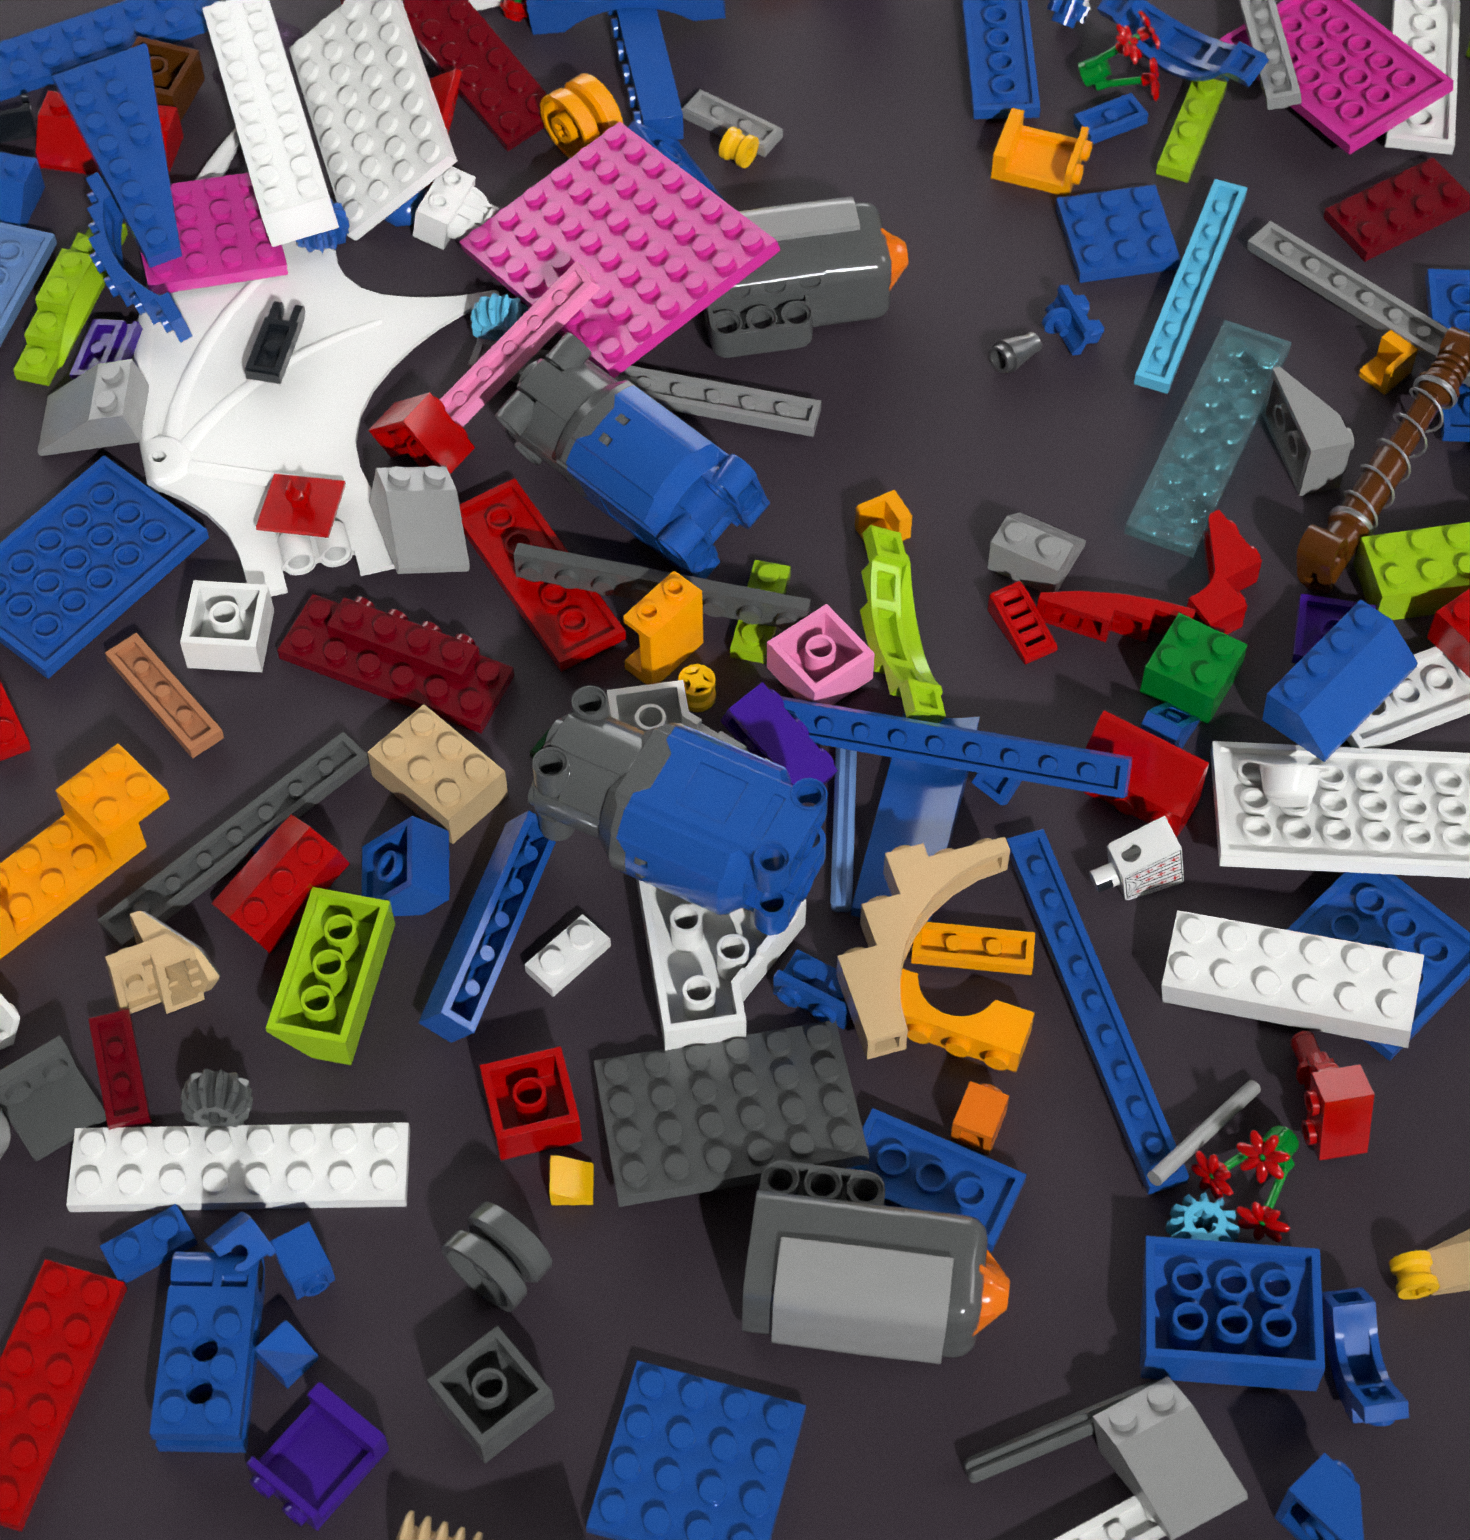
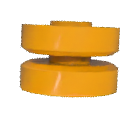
[540,73,623,158]

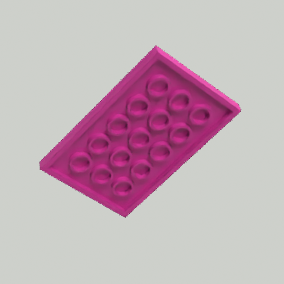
[1220,0,1454,155]

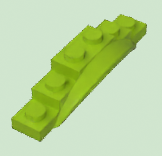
[13,220,128,386]
[860,525,946,723]

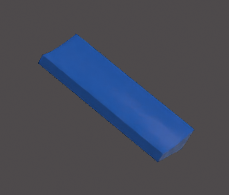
[851,713,980,922]

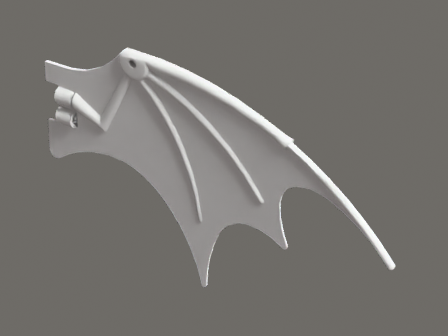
[133,128,499,597]

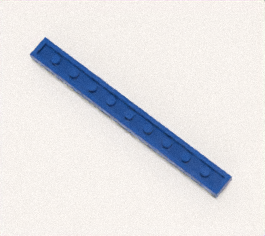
[780,696,1133,799]
[1006,829,1189,1194]

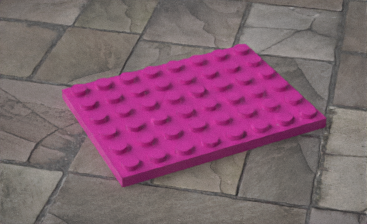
[459,122,781,378]

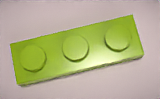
[730,560,791,664]

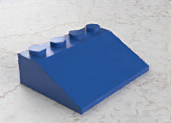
[1140,1236,1325,1391]

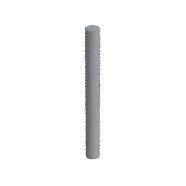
[1148,1079,1261,1186]

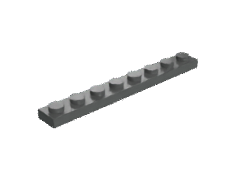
[514,543,811,631]
[97,732,369,949]

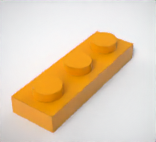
[911,922,1035,975]

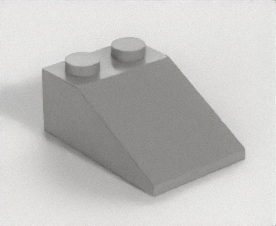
[37,359,149,456]
[1262,366,1354,496]
[369,466,470,574]
[1093,1376,1248,1540]

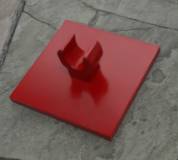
[256,473,346,538]

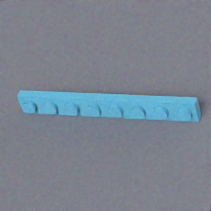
[1134,179,1247,394]

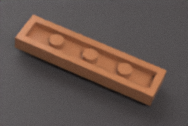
[105,633,224,759]

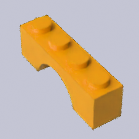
[900,969,1035,1072]

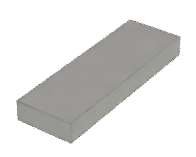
[682,89,783,157]

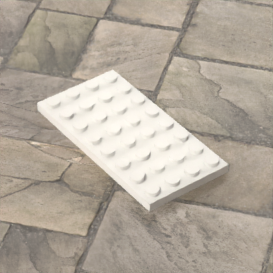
[289,0,457,241]
[1210,741,1470,878]

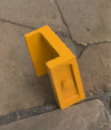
[991,108,1093,197]
[623,571,703,685]

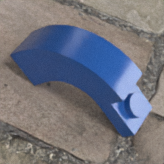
[1322,1287,1409,1426]

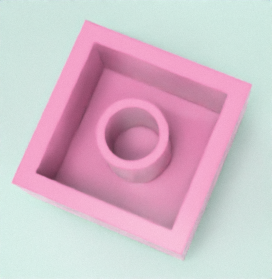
[767,604,875,705]

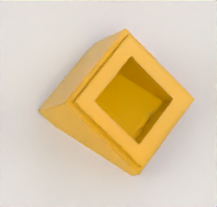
[549,1156,594,1205]

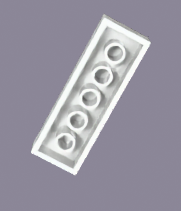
[1162,910,1424,1048]

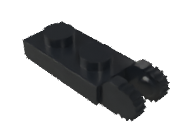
[245,301,305,384]

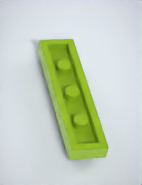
[1156,79,1227,183]

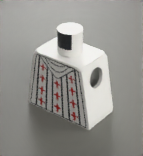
[1089,816,1184,900]

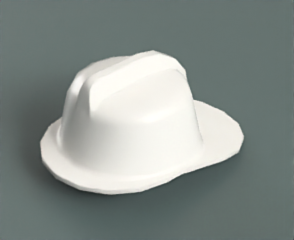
[1238,758,1329,808]

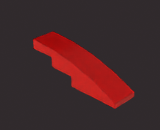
[1037,591,1196,642]

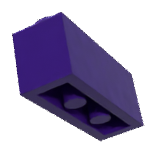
[720,682,838,785]

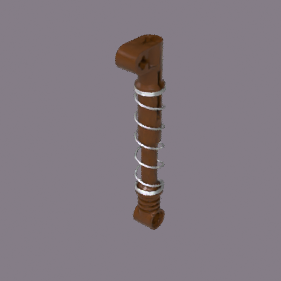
[1296,326,1470,594]

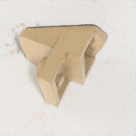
[105,911,221,1014]

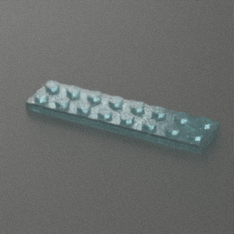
[1124,320,1292,558]

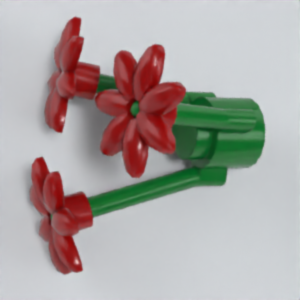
[1078,11,1160,101]
[1191,1126,1299,1242]

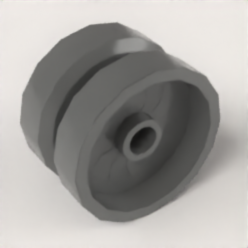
[441,1201,552,1312]

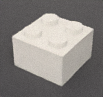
[180,580,274,672]

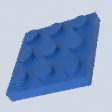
[1055,185,1181,283]

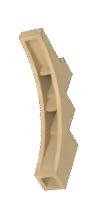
[836,837,1010,1060]

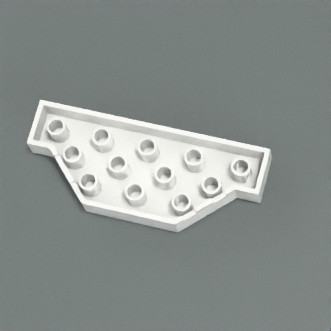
[607,680,806,1050]

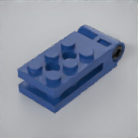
[149,1252,265,1453]

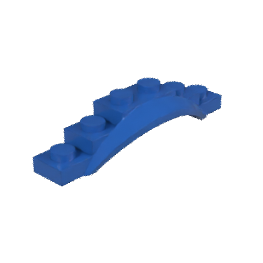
[1097,0,1269,87]
[86,172,193,343]

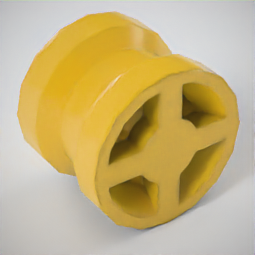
[719,126,759,168]
[678,664,716,712]
[1388,1250,1440,1300]

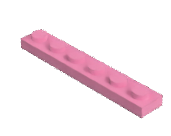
[440,261,601,427]

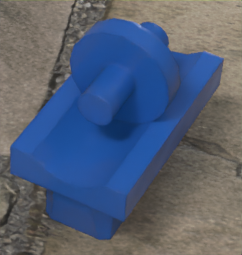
[1042,285,1104,355]

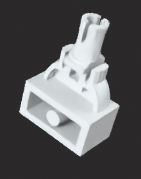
[413,166,500,250]

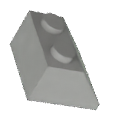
[987,512,1086,592]

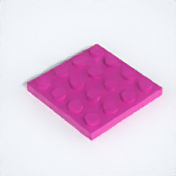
[140,172,288,295]

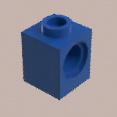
[270,1222,336,1300]

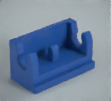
[204,1211,277,1272]

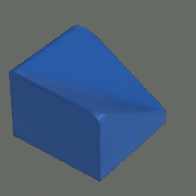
[254,1320,320,1389]

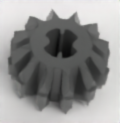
[180,1069,253,1127]

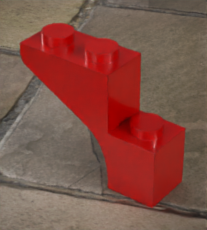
[1187,509,1262,635]

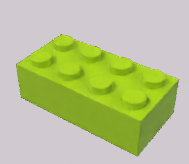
[1353,522,1470,620]

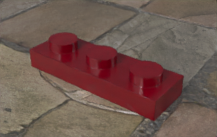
[88,1009,152,1130]

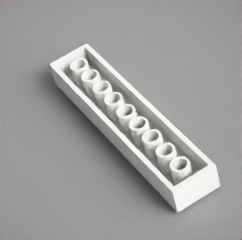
[203,0,339,247]

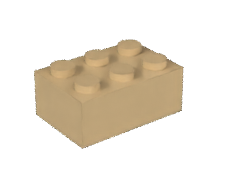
[367,704,508,844]

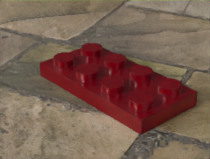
[1323,157,1470,262]

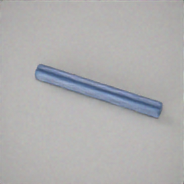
[830,748,857,913]

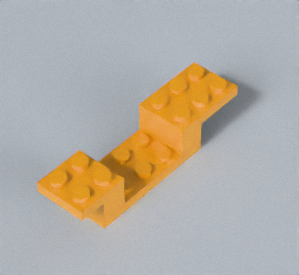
[0,743,170,959]

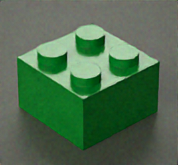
[1140,613,1248,724]

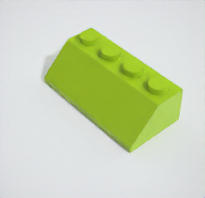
[266,887,395,1065]

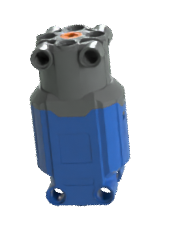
[495,332,770,579]
[528,686,828,935]

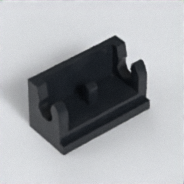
[0,94,37,143]

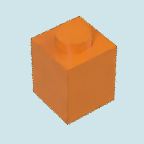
[950,1081,1009,1155]

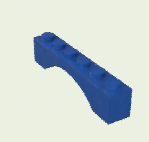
[527,0,726,35]

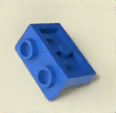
[773,949,851,1029]

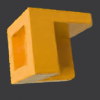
[1359,329,1418,395]
[855,490,912,541]

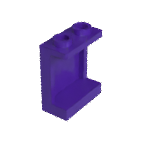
[246,1381,389,1531]

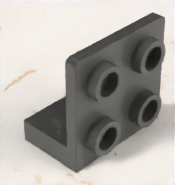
[0,1035,106,1161]

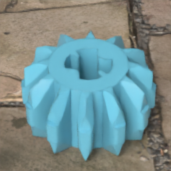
[470,293,528,341]
[1165,1191,1240,1242]

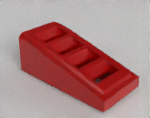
[987,581,1058,665]

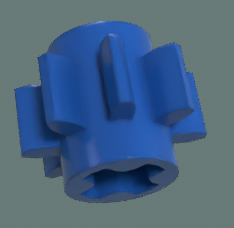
[1047,0,1090,29]

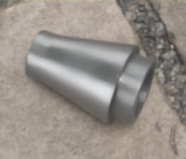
[989,332,1042,373]

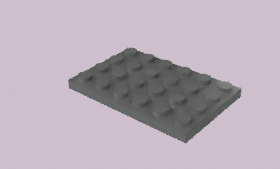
[594,1020,869,1207]

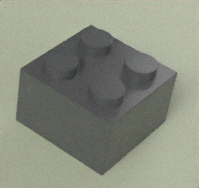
[427,1326,555,1464]

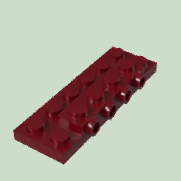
[277,594,515,734]

